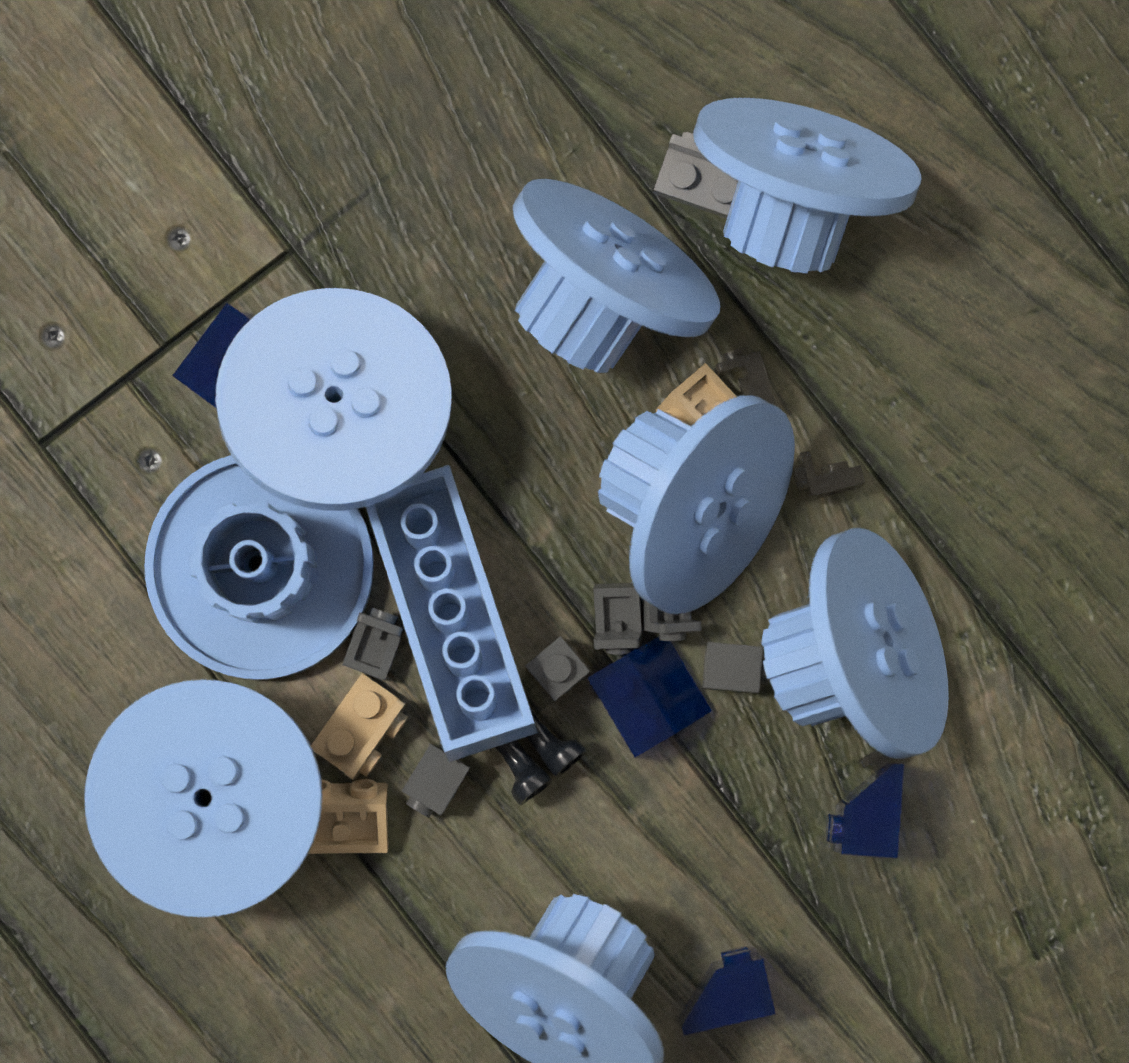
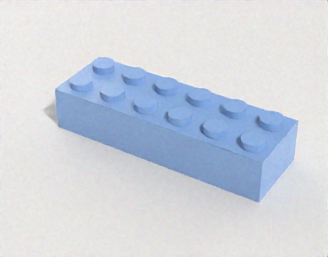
[366,465,537,762]

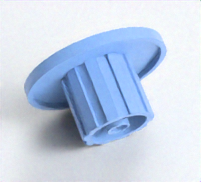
[693,98,921,273]
[513,179,720,373]
[216,288,451,511]
[598,395,795,614]
[144,455,374,680]
[762,528,949,759]
[84,680,323,917]
[446,894,664,1063]

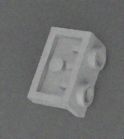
[653,132,738,219]

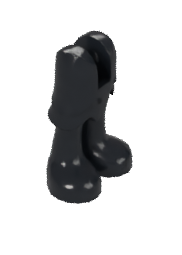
[489,698,587,806]

